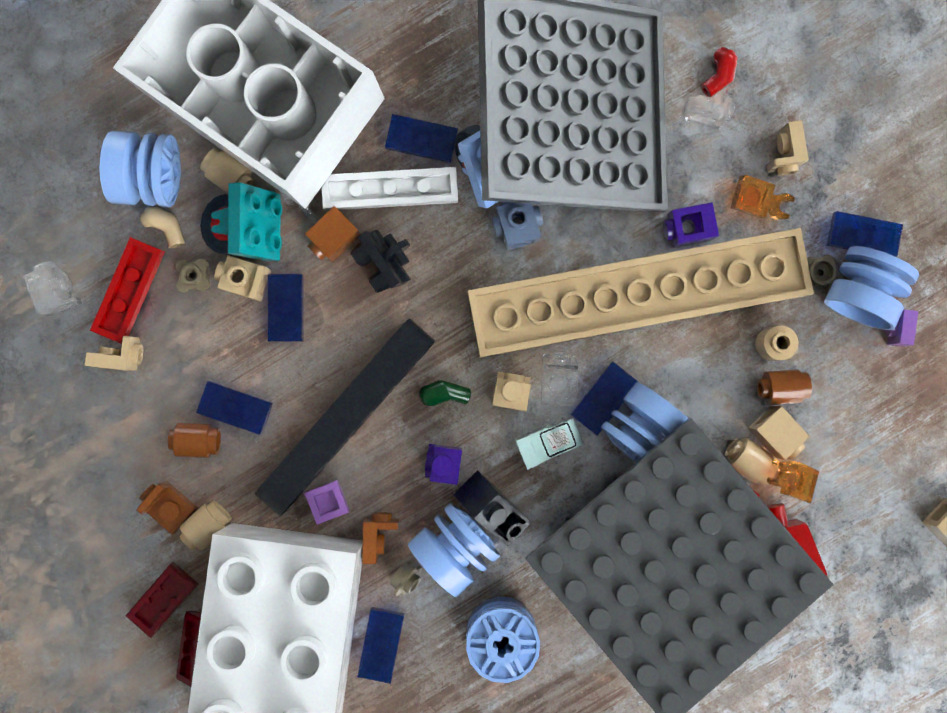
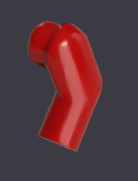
[701,47,738,98]

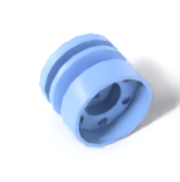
[99,131,181,207]
[824,246,919,330]
[601,382,688,462]
[408,502,500,597]
[466,596,540,683]

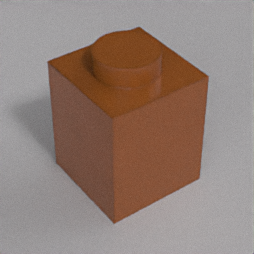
[305,206,361,262]

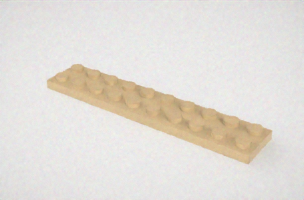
[468,228,814,358]

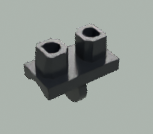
[350,230,411,293]

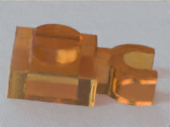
[730,175,795,220]
[767,459,820,504]

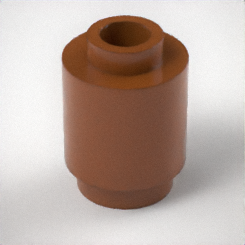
[757,369,812,405]
[168,423,221,458]

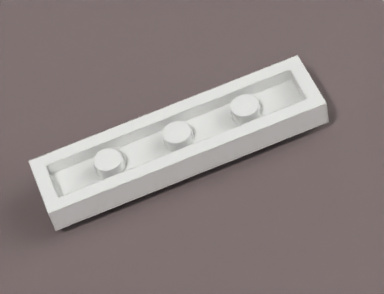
[322,167,458,211]

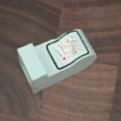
[515,418,583,470]

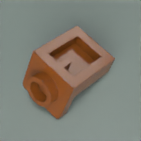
[136,481,198,535]
[362,512,399,564]

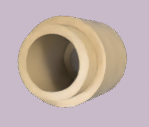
[200,148,253,194]
[755,326,799,361]
[725,437,779,485]
[179,500,232,551]

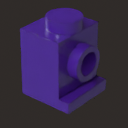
[663,202,719,247]
[425,444,462,485]

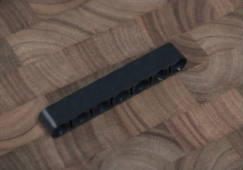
[255,319,435,517]

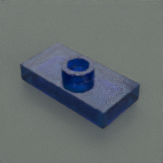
[385,114,458,163]
[826,211,903,257]
[268,274,304,342]
[570,361,638,436]
[196,381,273,435]
[357,607,405,684]

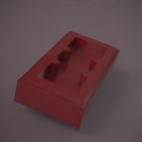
[125,562,199,638]
[176,611,202,687]

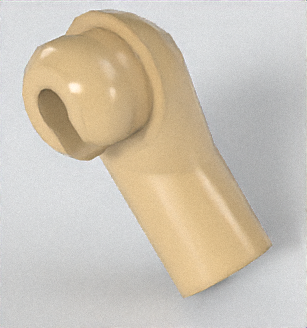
[140,206,185,249]

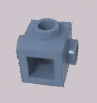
[492,202,543,251]

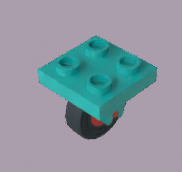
[200,182,282,261]

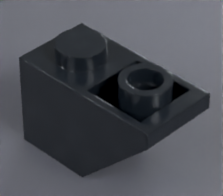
[453,470,531,546]

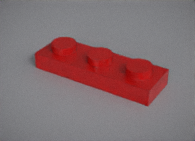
[90,237,165,344]

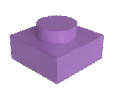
[885,309,918,347]
[305,480,350,525]

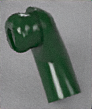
[419,380,471,406]

